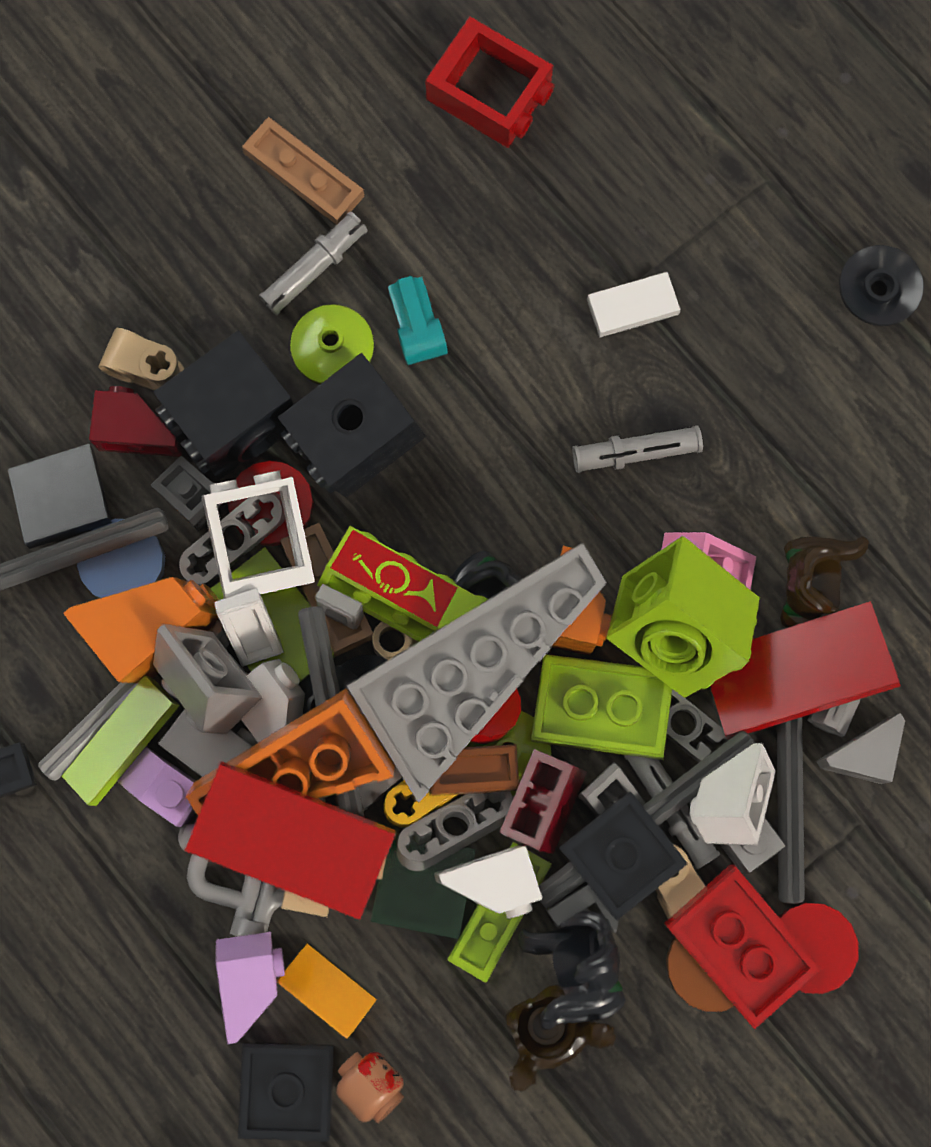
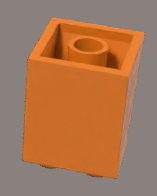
[63,577,219,684]

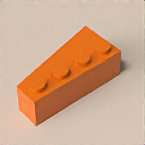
[185,688,395,816]

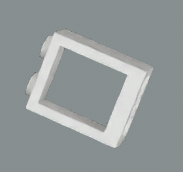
[201,471,315,599]

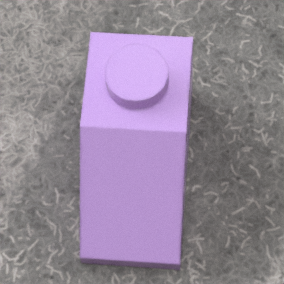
[117,746,196,827]
[216,932,285,1044]

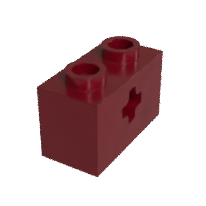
[499,749,587,854]

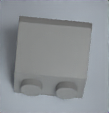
[153,624,262,734]

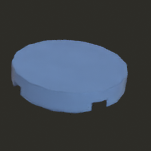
[77,519,165,598]

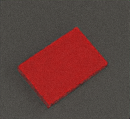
[664,864,822,1029]

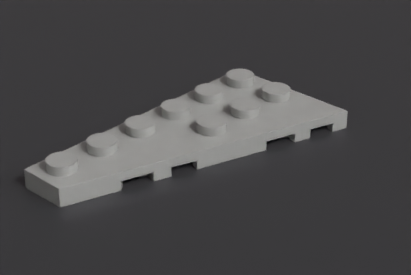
[347,543,606,803]

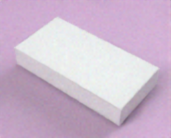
[587,272,680,337]
[214,588,283,666]

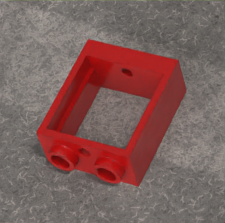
[425,16,555,148]

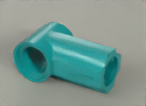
[388,276,448,366]

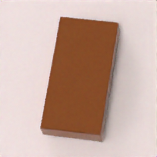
[429,745,520,796]

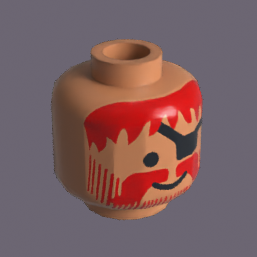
[336,1052,404,1123]

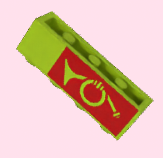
[317,526,488,642]

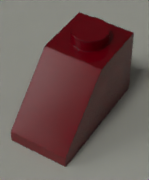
[89,386,183,457]

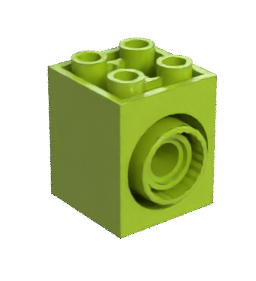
[606,536,760,698]

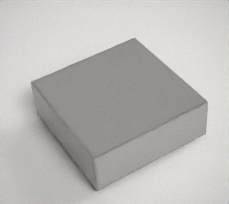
[315,584,364,630]

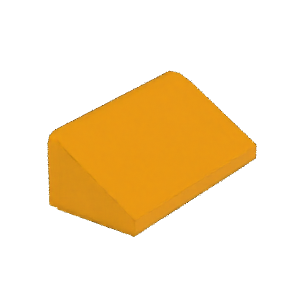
[277,943,377,1039]

